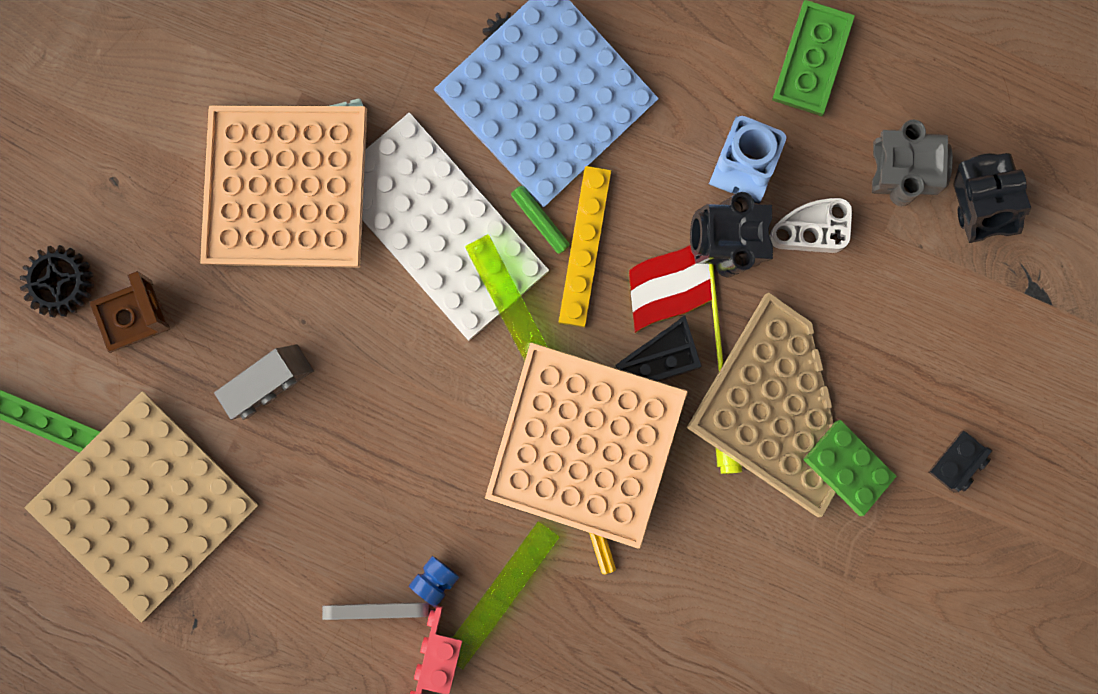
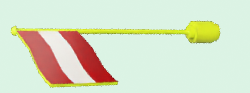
[629,245,742,474]

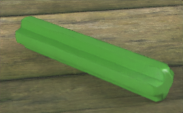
[511,186,570,254]

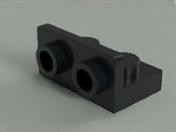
[928,430,993,493]

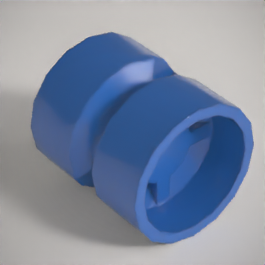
[409,556,460,608]

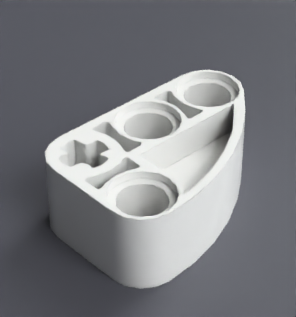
[769,198,852,253]

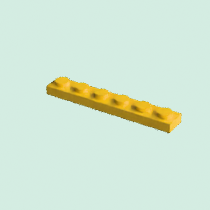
[559,166,611,328]

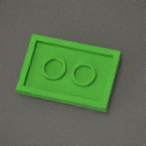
[803,420,897,516]

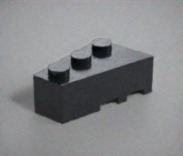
[614,315,702,381]

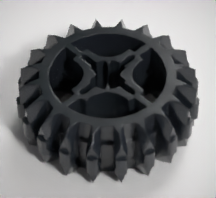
[20,245,94,318]

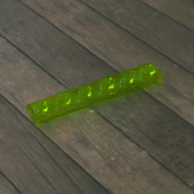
[464,234,547,362]
[453,521,560,670]

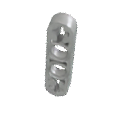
[322,602,429,620]

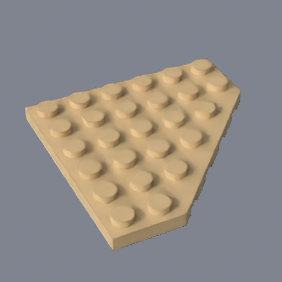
[686,293,836,517]

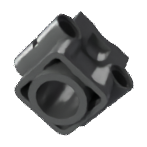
[872,119,953,207]

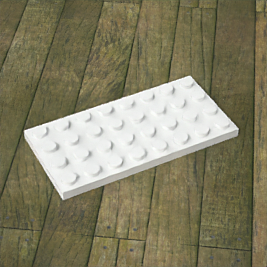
[362,113,549,341]

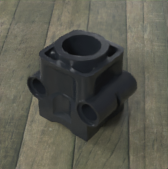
[953,153,1031,243]
[690,192,773,278]

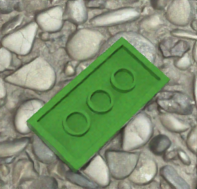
[772,0,855,116]

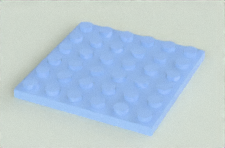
[434,0,659,207]

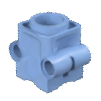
[709,116,786,204]

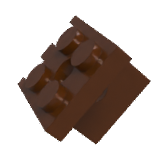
[89,271,170,353]

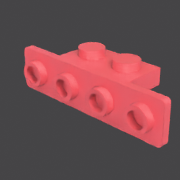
[410,605,463,694]

